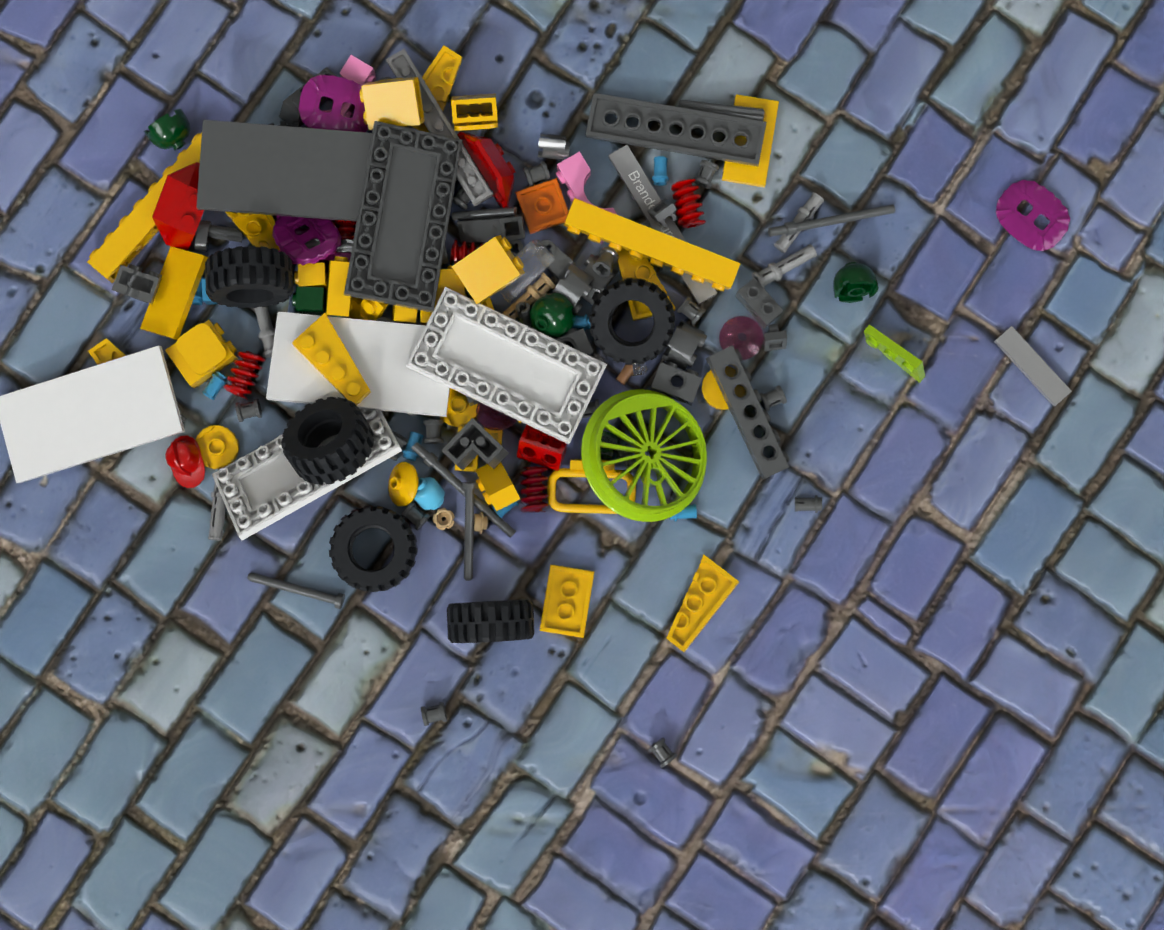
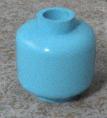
[414,477,445,510]

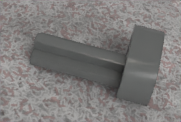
[195,220,243,252]

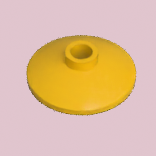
[388,462,418,507]

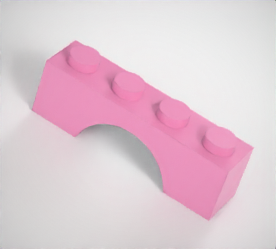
[321,55,376,118]
[555,151,617,244]

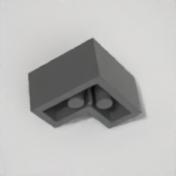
[441,418,509,470]

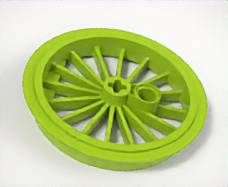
[581,389,707,522]

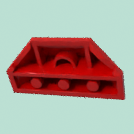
[457,132,516,208]
[152,162,204,251]

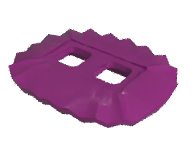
[299,74,368,132]
[996,179,1070,251]
[273,216,342,265]

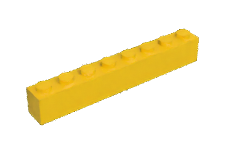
[87,133,202,283]
[563,198,741,292]

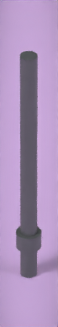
[768,204,895,237]
[411,442,516,538]

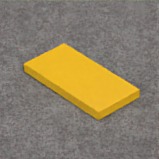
[721,94,779,188]
[140,246,208,340]

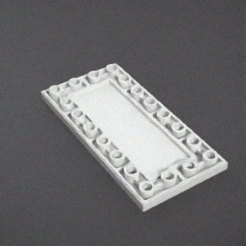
[406,287,607,444]
[266,312,450,417]
[0,345,185,483]
[212,409,402,540]

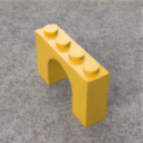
[325,256,417,323]

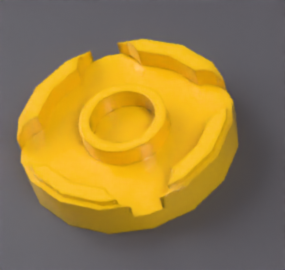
[701,366,745,410]
[439,388,480,427]
[196,425,239,469]

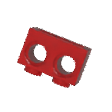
[517,424,568,471]

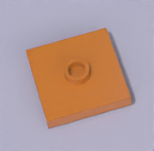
[515,178,569,234]

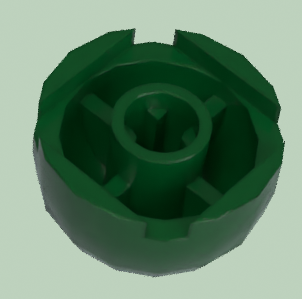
[144,109,190,151]
[833,262,879,303]
[530,292,576,338]

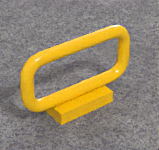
[547,459,636,514]

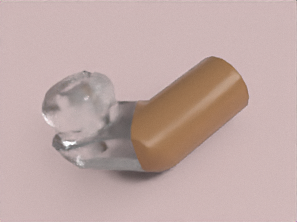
[616,363,648,385]

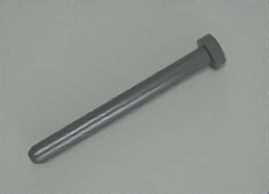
[462,482,478,581]
[247,573,345,609]

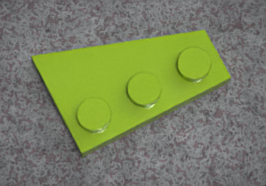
[864,324,925,383]

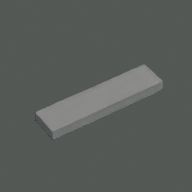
[994,326,1072,407]

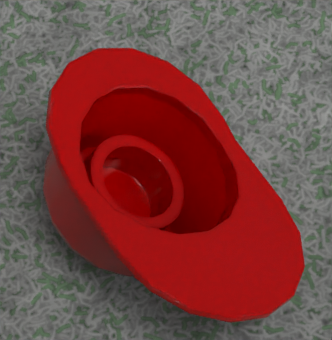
[165,435,205,488]

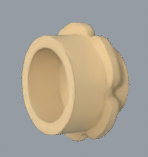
[433,508,455,530]
[474,512,488,534]

